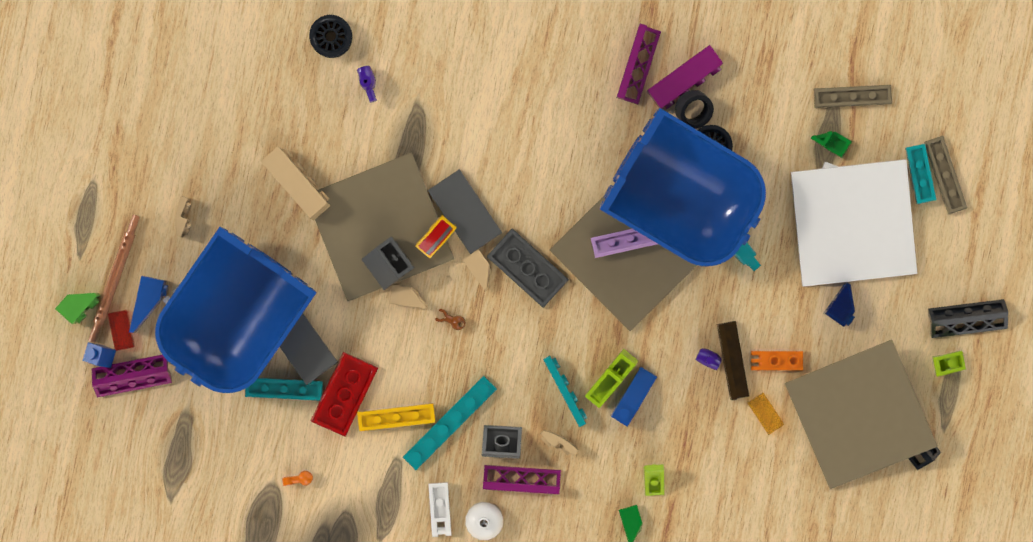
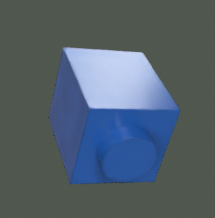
[82,342,116,368]

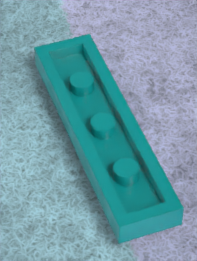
[543,355,587,427]
[245,378,323,401]

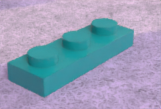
[905,144,936,204]

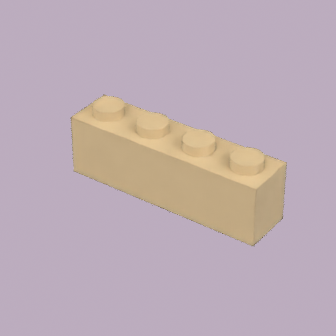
[261,147,331,221]

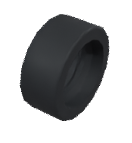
[675,90,714,129]

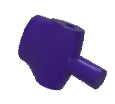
[357,66,377,103]
[695,348,722,370]

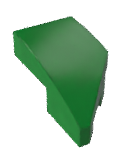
[811,131,852,159]
[619,505,643,542]

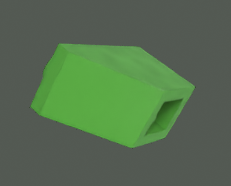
[55,293,101,324]

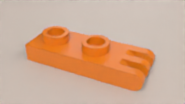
[751,351,803,370]

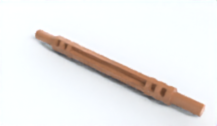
[88,214,140,343]

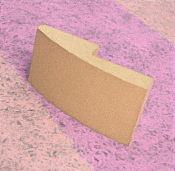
[175,196,191,237]
[541,430,579,456]

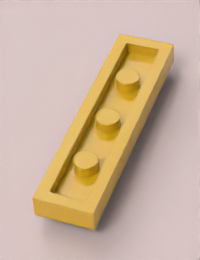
[357,403,436,431]

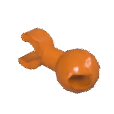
[282,471,313,486]

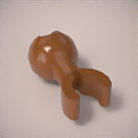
[435,309,466,330]

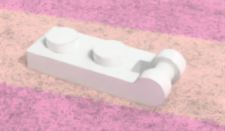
[428,482,452,537]

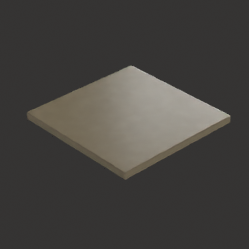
[315,152,454,301]
[550,196,697,331]
[785,339,938,489]

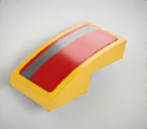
[415,215,457,258]

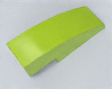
[585,349,638,408]

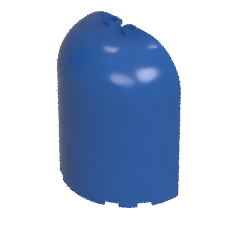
[599,108,766,266]
[155,227,317,393]

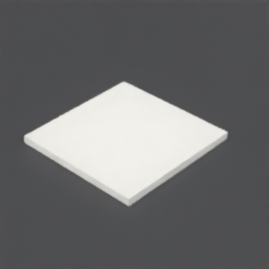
[791,159,917,287]

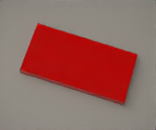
[310,352,378,437]

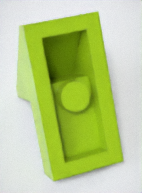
[932,351,966,377]
[644,464,664,496]

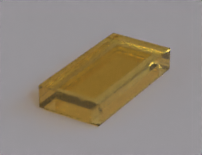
[747,392,785,435]

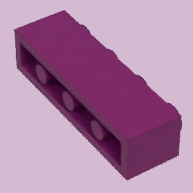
[647,45,723,110]

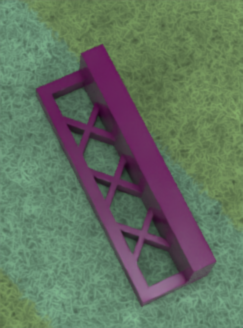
[616,23,661,105]
[92,355,172,398]
[483,465,561,494]

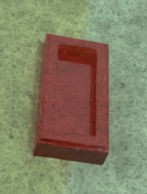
[108,310,135,351]

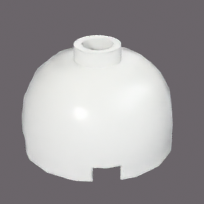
[465,502,503,540]

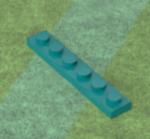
[403,376,497,470]

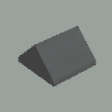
[482,425,522,459]

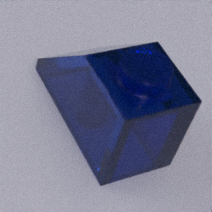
[823,282,855,327]

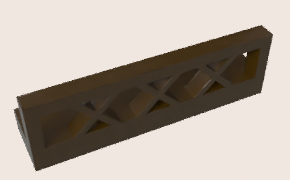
[716,321,749,400]

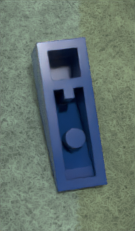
[129,276,168,333]
[610,367,657,427]

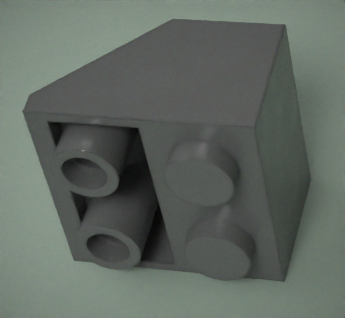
[361,236,415,290]

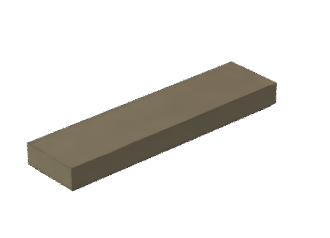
[814,85,892,108]
[924,136,967,214]

